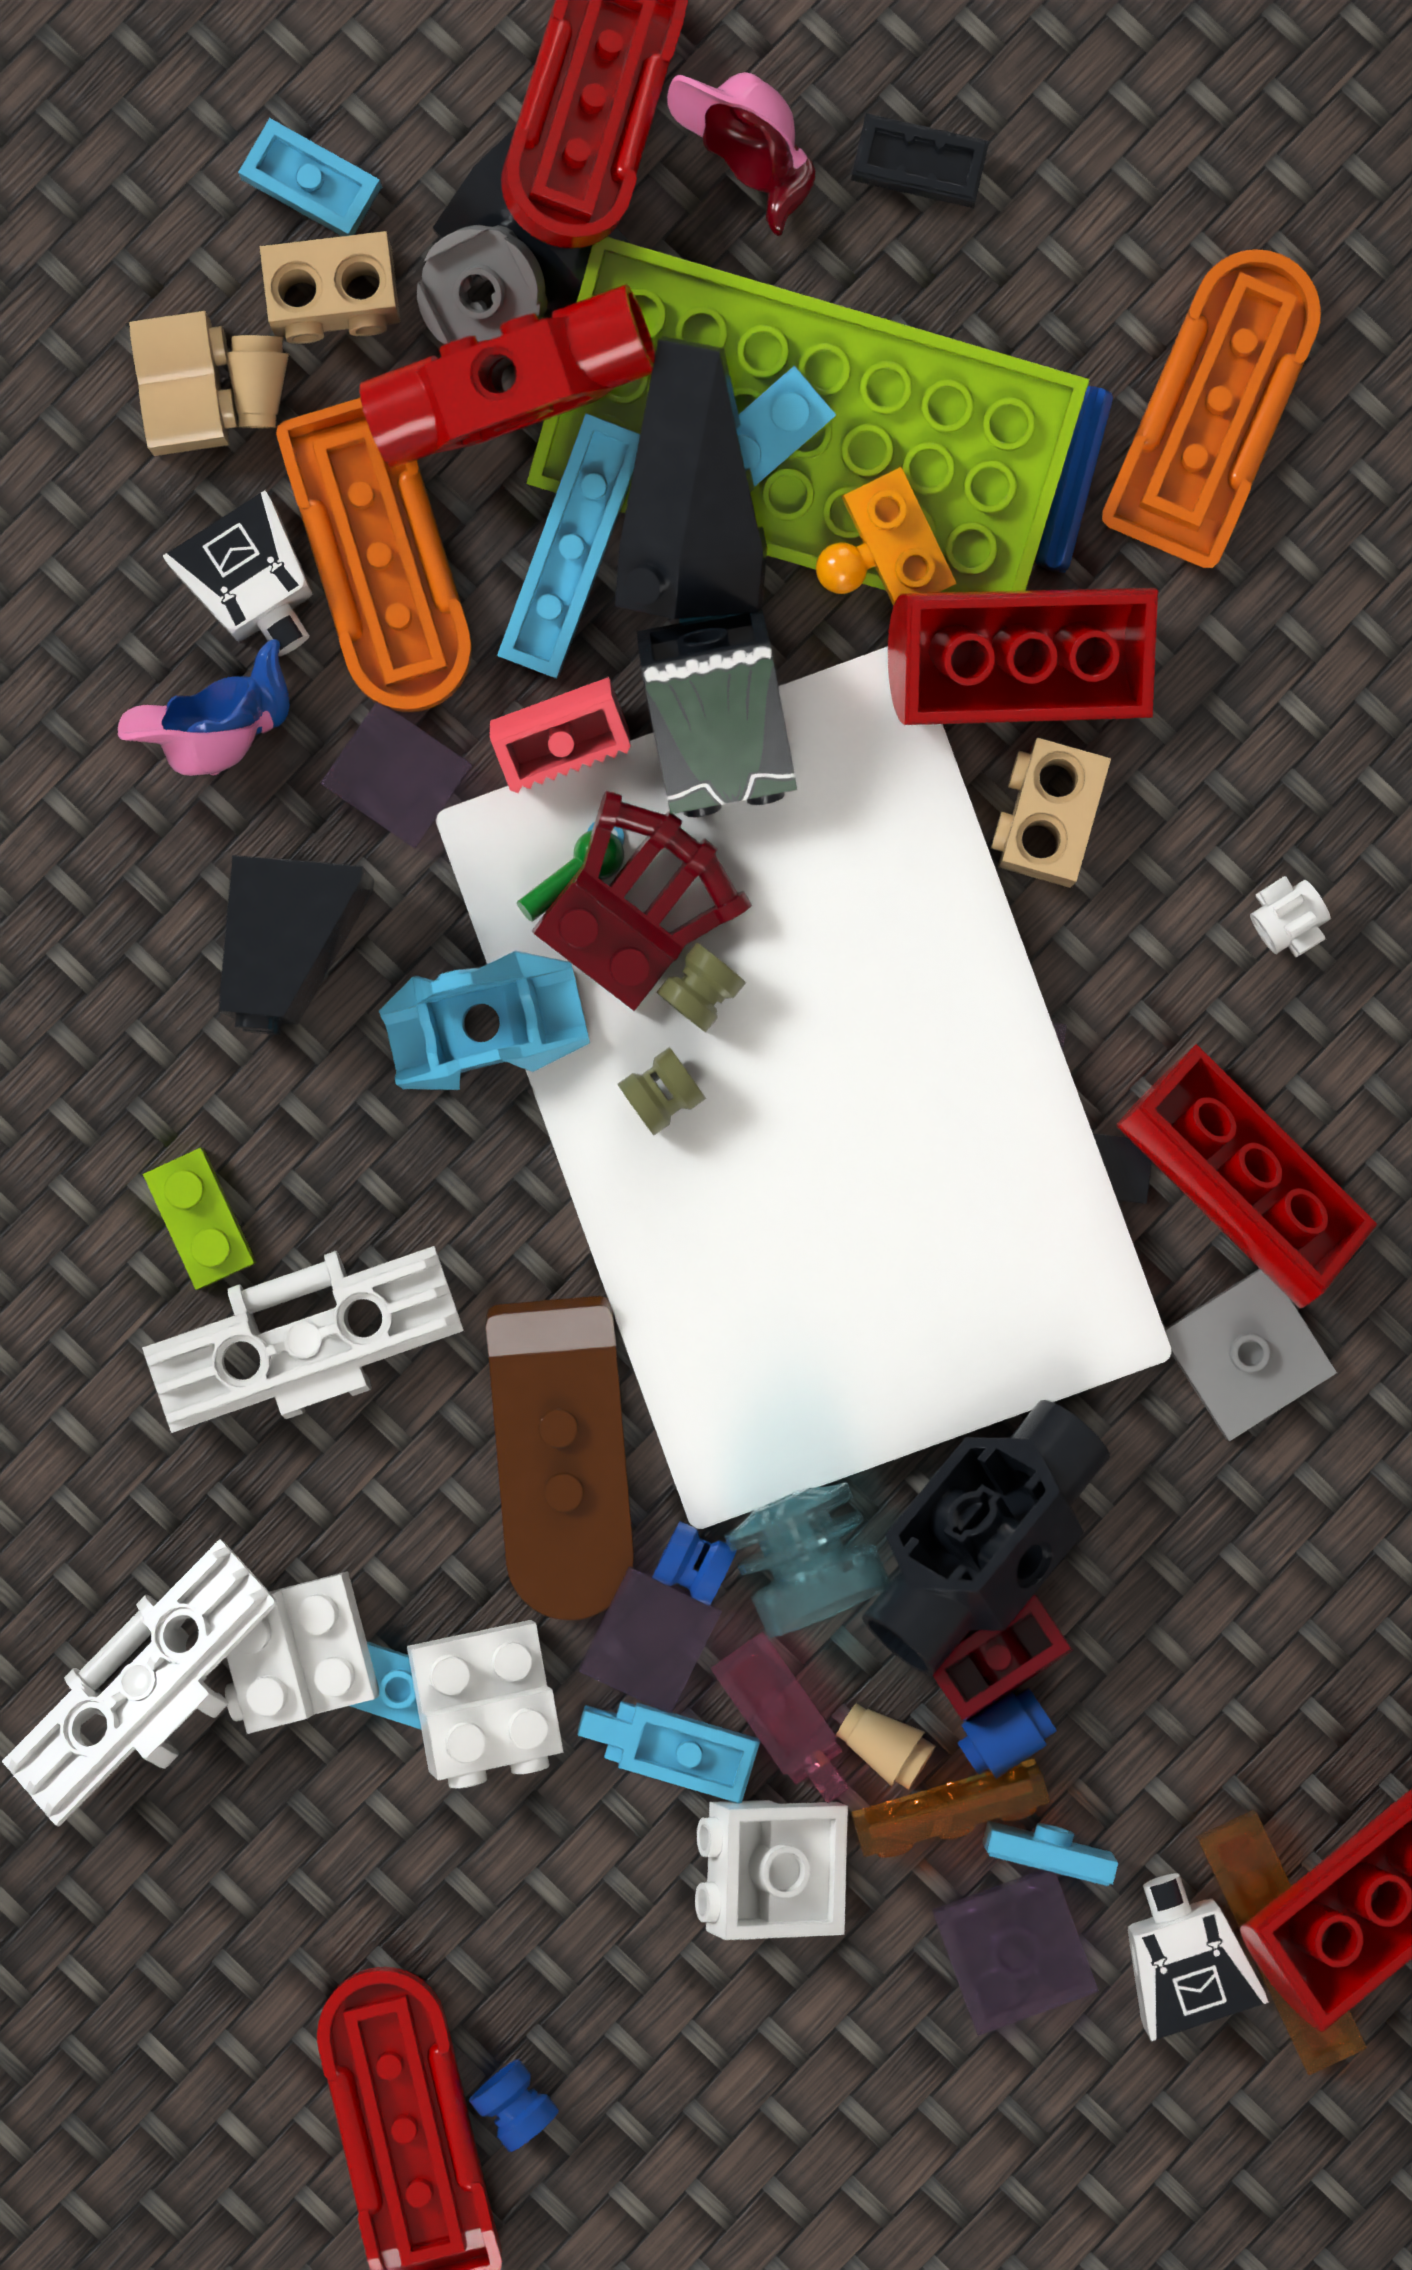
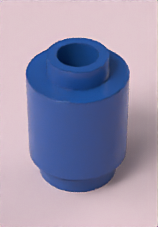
[957,1688,1057,1779]

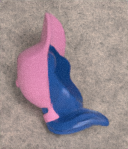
[118,639,289,776]

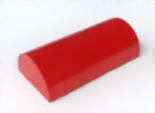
[888,588,1158,725]
[1116,1044,1377,1308]
[1240,1788,1412,2032]

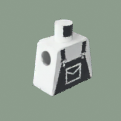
[163,490,313,657]
[1128,1873,1269,2041]

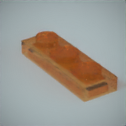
[851,1758,1051,1858]

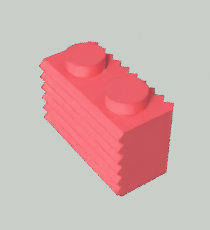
[489,677,631,794]

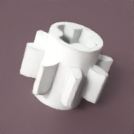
[1250,876,1331,957]

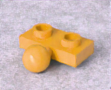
[816,467,957,606]

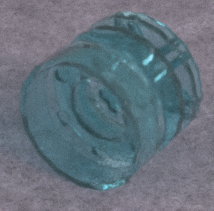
[724,1481,890,1638]

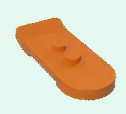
[1102,249,1321,568]
[276,398,472,712]

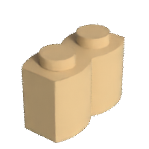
[129,311,238,456]

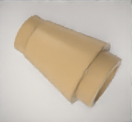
[226,335,289,428]
[836,1703,936,1790]

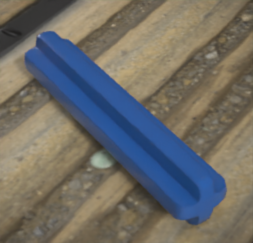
[1035,386,1113,572]

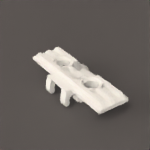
[142,1246,464,1433]
[2,1540,278,1826]

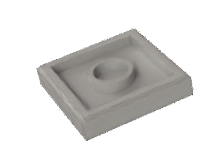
[1165,1269,1337,1441]

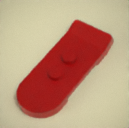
[501,0,688,248]
[317,1967,502,2270]

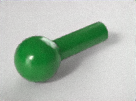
[517,830,624,922]

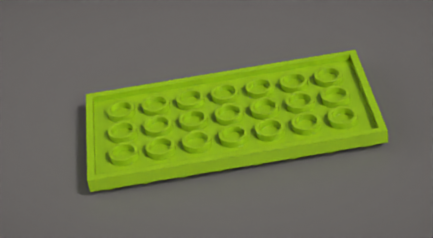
[526,237,1089,593]

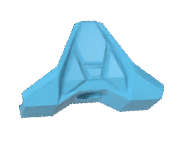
[379,950,590,1090]

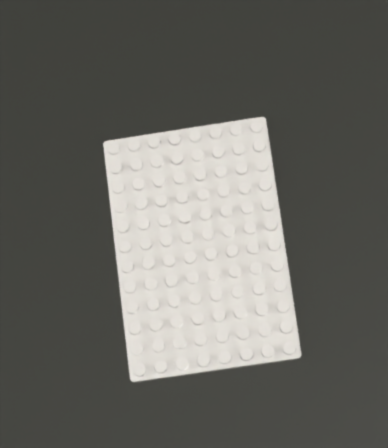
[436,646,1171,1529]

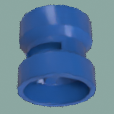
[652,1521,737,1606]
[469,2059,559,2152]

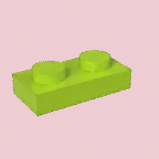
[143,1147,256,1290]

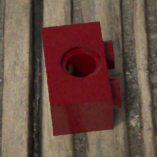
[933,1594,1074,1721]

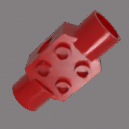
[360,284,656,468]

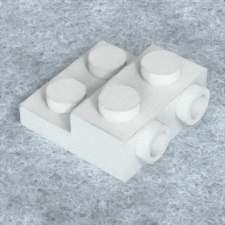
[225,1571,380,1734]
[407,1620,563,1788]
[695,1800,848,1940]

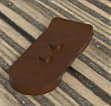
[485,1296,634,1620]

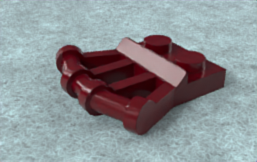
[531,790,752,1011]

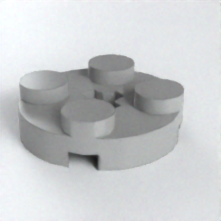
[417,225,547,344]

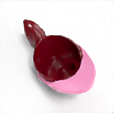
[667,73,815,236]

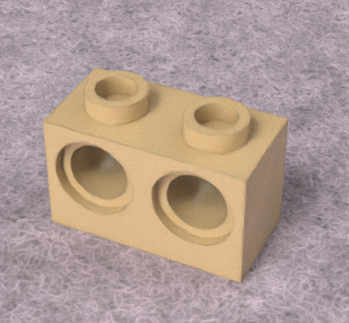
[260,231,401,344]
[991,738,1111,888]

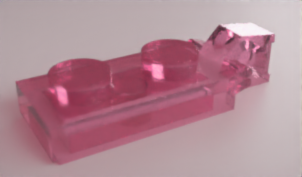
[710,1630,849,1804]

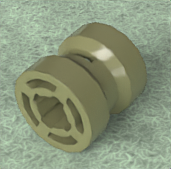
[656,943,746,1033]
[617,1047,706,1136]

